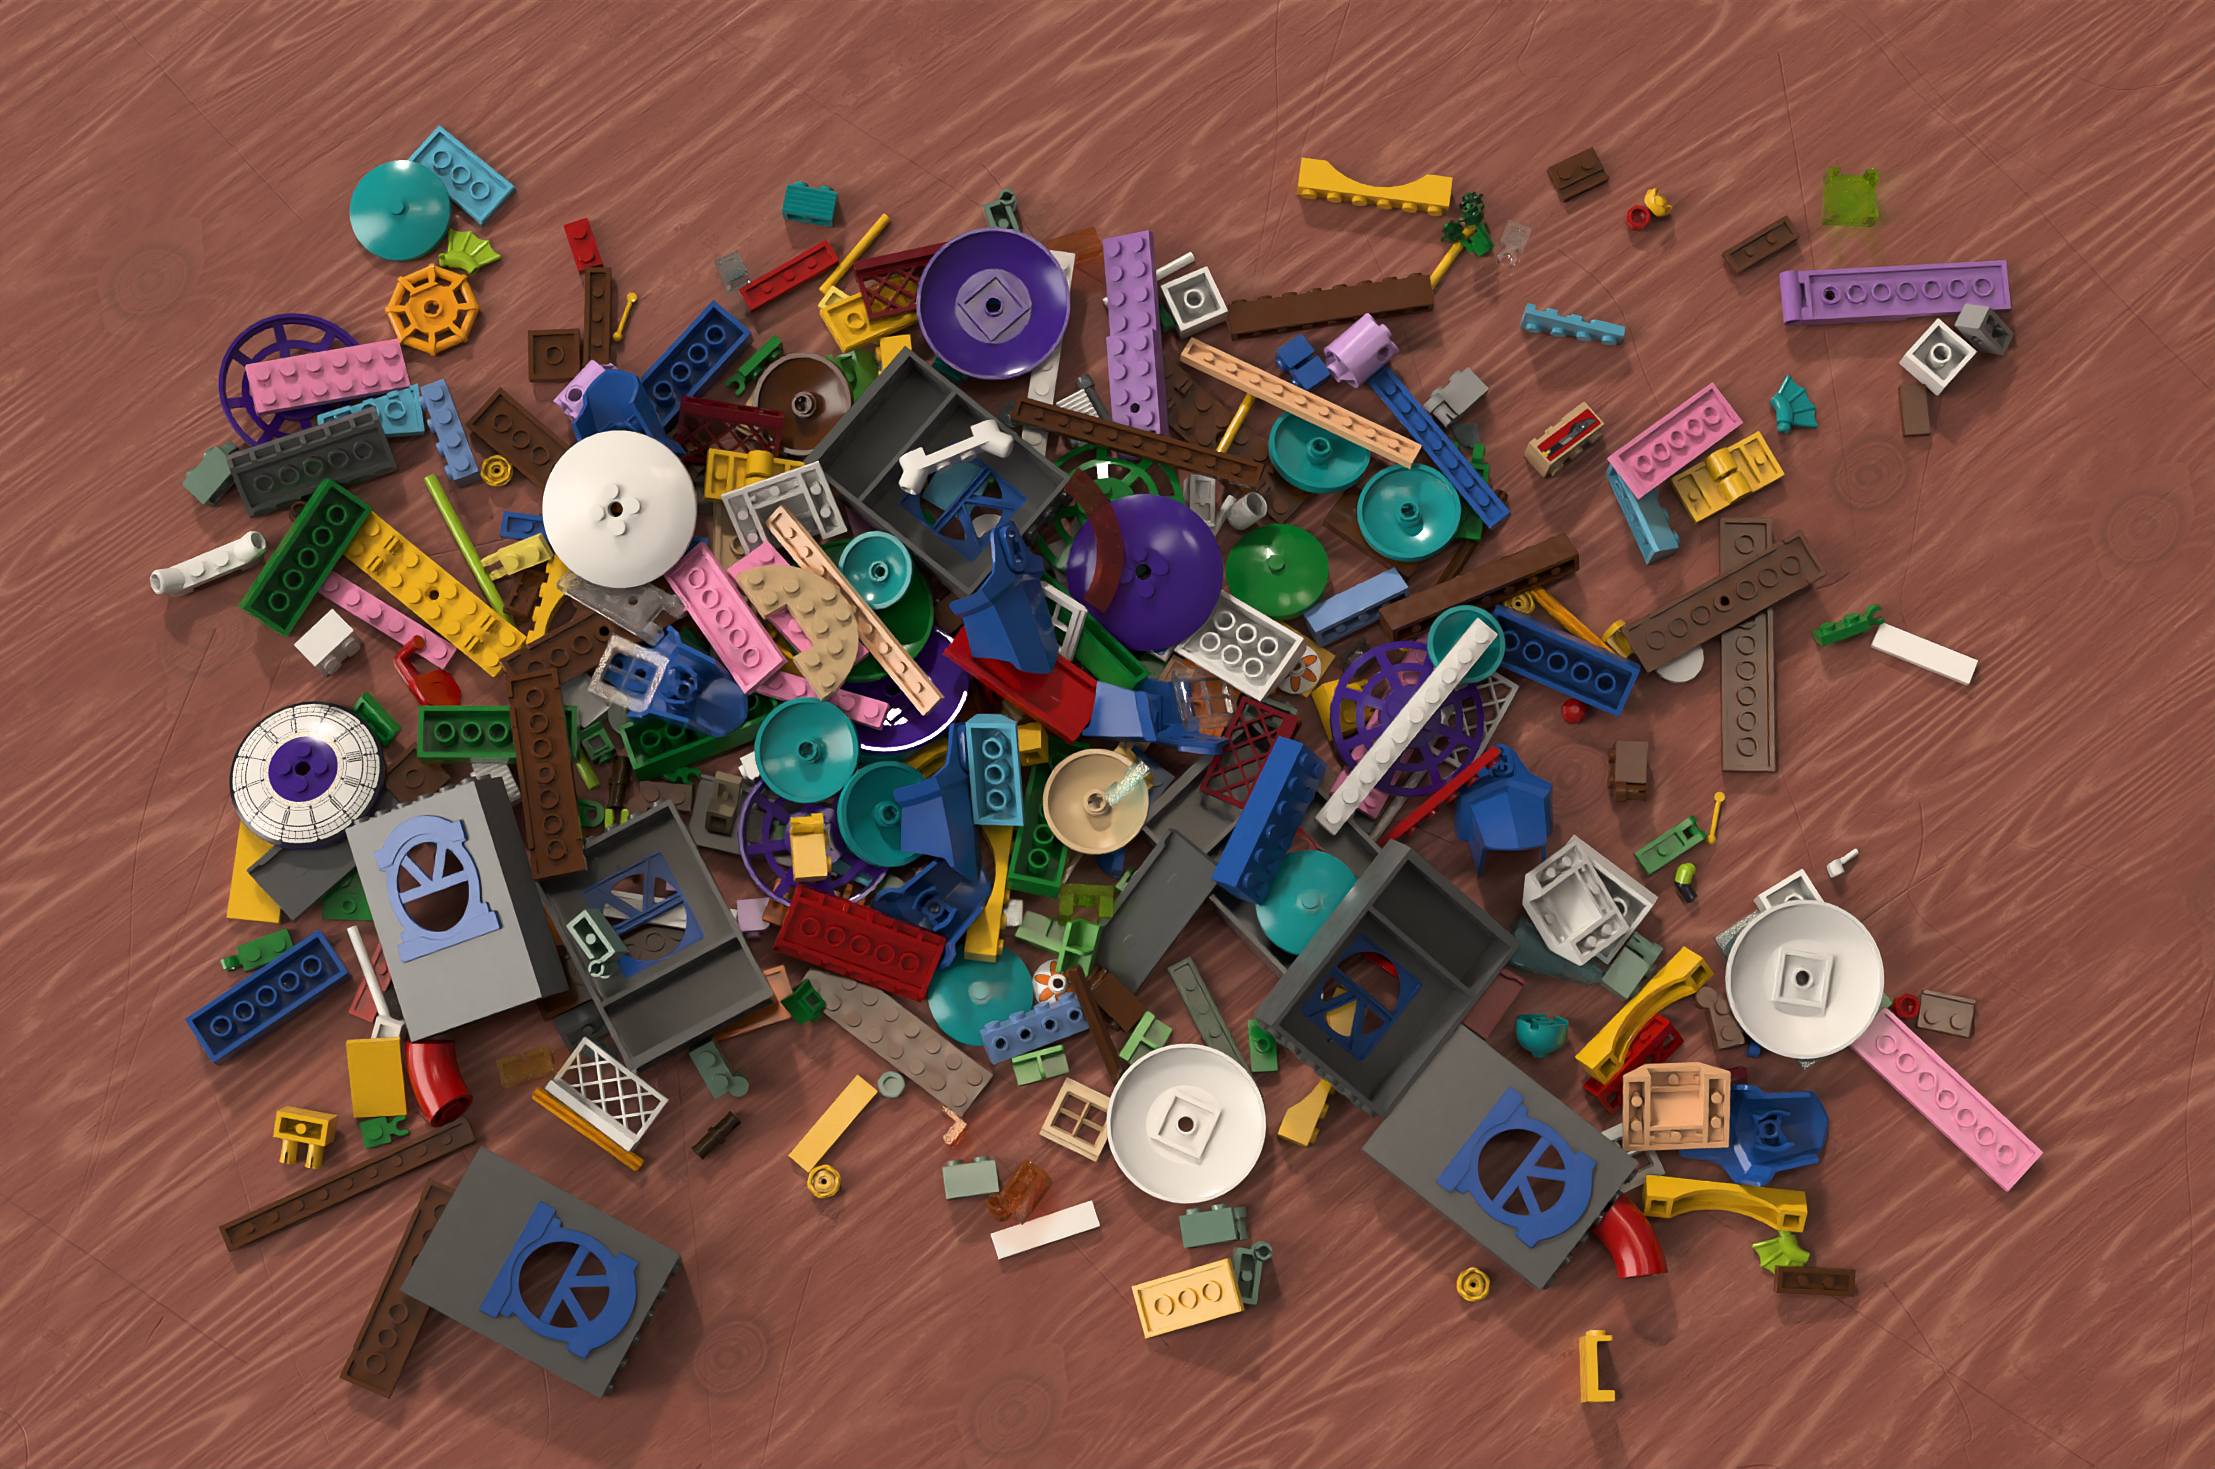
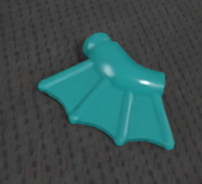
[1769,375,1818,434]

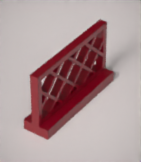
[854,241,949,322]
[676,395,785,464]
[1199,696,1302,810]

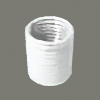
[1227,492,1267,530]

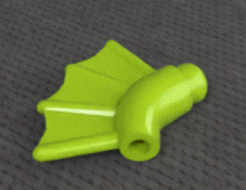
[439,228,502,275]
[1752,1230,1810,1275]

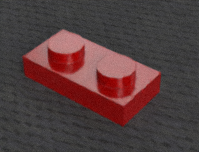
[563,218,604,274]

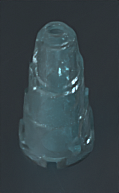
[1505,915,1604,987]

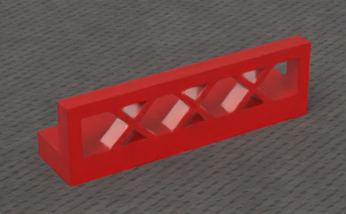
[1582,1014,1684,1115]

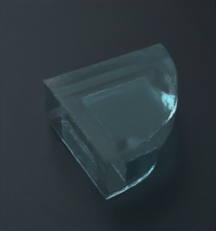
[1451,423,1480,450]

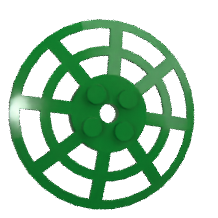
[1037,443,1185,578]

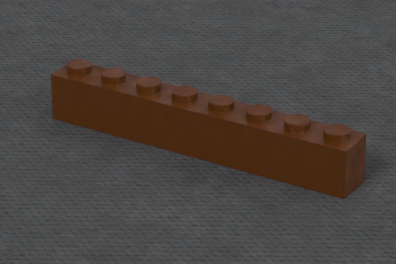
[1227,273,1434,341]
[1379,533,1579,642]

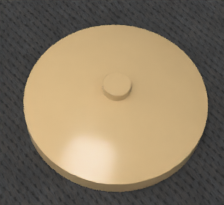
[1043,749,1149,855]

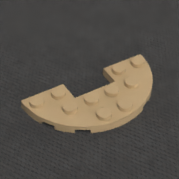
[736,565,859,702]

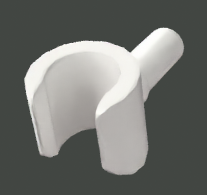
[1827,849,1859,878]

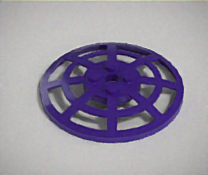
[218,313,375,447]
[1330,641,1484,797]
[738,768,889,908]

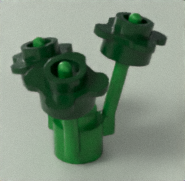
[1440,192,1495,256]

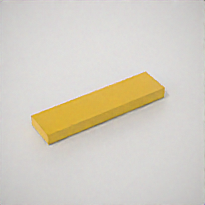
[788,1074,878,1173]

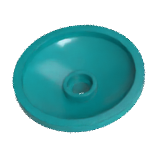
[838,531,914,610]
[1427,605,1505,684]

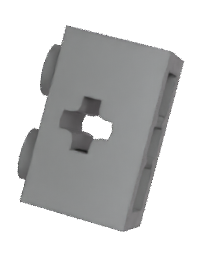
[1954,304,2014,355]

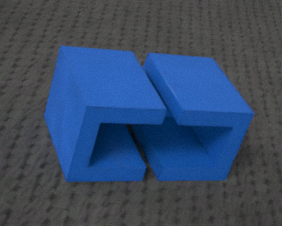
[1275,333,1331,393]

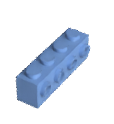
[418,379,482,488]
[1303,567,1410,648]
[979,992,1090,1065]

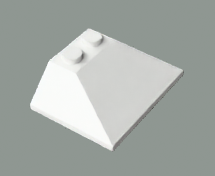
[721,461,847,555]
[1522,838,1630,966]

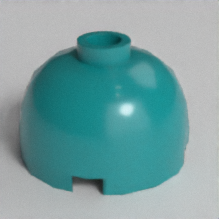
[1515,1013,1569,1058]

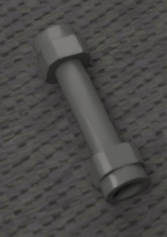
[1075,374,1113,422]

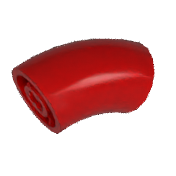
[405,1039,473,1128]
[1591,1192,1668,1279]

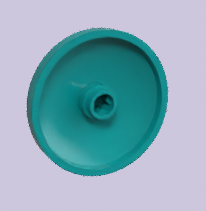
[350,160,452,262]
[1268,411,1371,494]
[1357,463,1461,562]
[754,697,860,803]
[837,761,926,867]
[1255,850,1357,956]
[928,944,1034,1047]

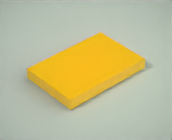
[346,1037,408,1118]

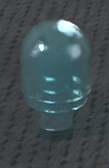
[581,1040,618,1062]

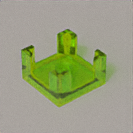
[1822,167,1879,227]
[1058,883,1114,926]

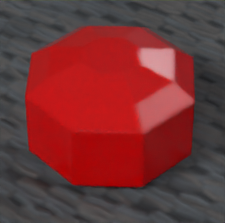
[1626,205,1651,231]
[1561,698,1587,724]
[1892,993,1920,1020]

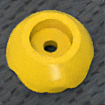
[1644,188,1672,217]
[481,455,513,487]
[1502,591,1535,616]
[807,1165,841,1198]
[1457,1268,1490,1302]

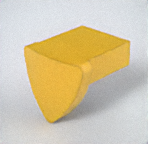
[1600,619,1633,659]

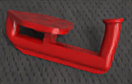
[393,635,461,706]

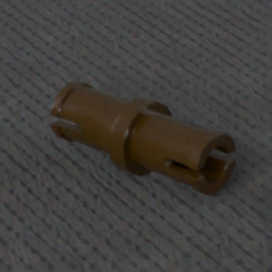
[607,756,630,810]
[691,1111,741,1160]

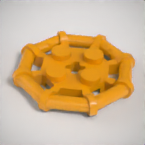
[385,263,481,356]

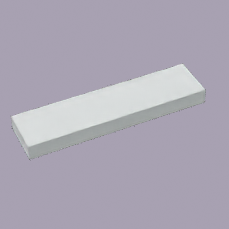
[1870,623,1978,686]
[991,1200,1100,1260]

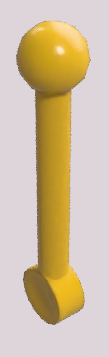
[612,292,637,342]
[1706,792,1725,845]

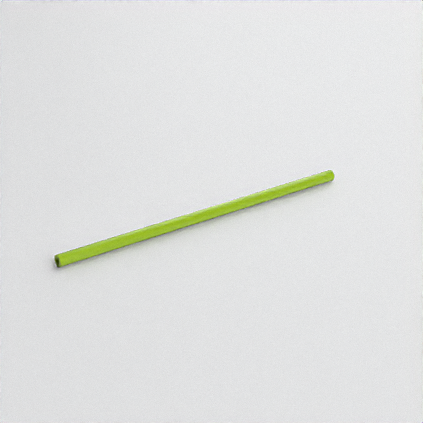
[424,474,601,791]

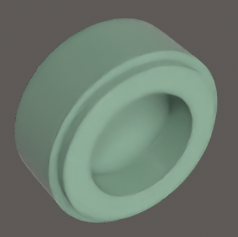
[878,1071,905,1099]

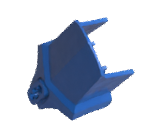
[572,369,686,461]
[949,521,1059,674]
[602,625,748,739]
[1079,678,1229,755]
[893,722,982,880]
[1454,743,1553,876]
[871,857,992,971]
[1678,1085,1829,1187]

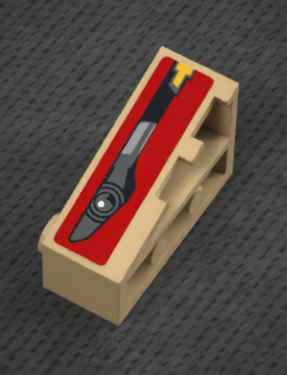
[1524,401,1604,478]

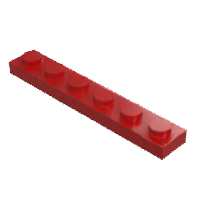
[1376,744,1502,849]

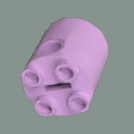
[1324,313,1400,388]
[553,360,618,421]

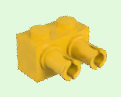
[1311,679,1375,741]
[273,1106,338,1169]

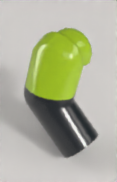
[1674,863,1697,903]

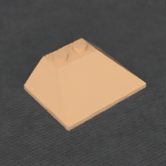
[1622,1062,1731,1151]

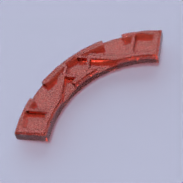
[1063,468,1123,614]

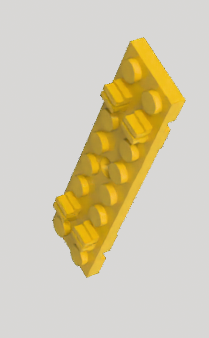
[343,511,527,679]

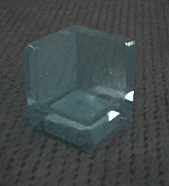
[714,250,750,293]

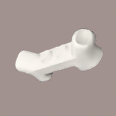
[899,419,1014,495]
[150,531,267,597]

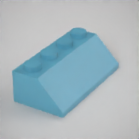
[1606,463,1680,565]
[965,714,1025,826]

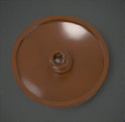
[753,352,854,456]

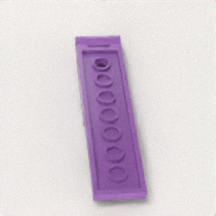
[1103,230,1169,461]
[1779,260,2011,326]

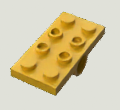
[1669,431,1785,524]
[703,448,805,503]

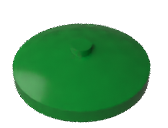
[1226,524,1329,621]

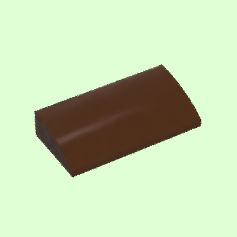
[1322,485,1423,582]

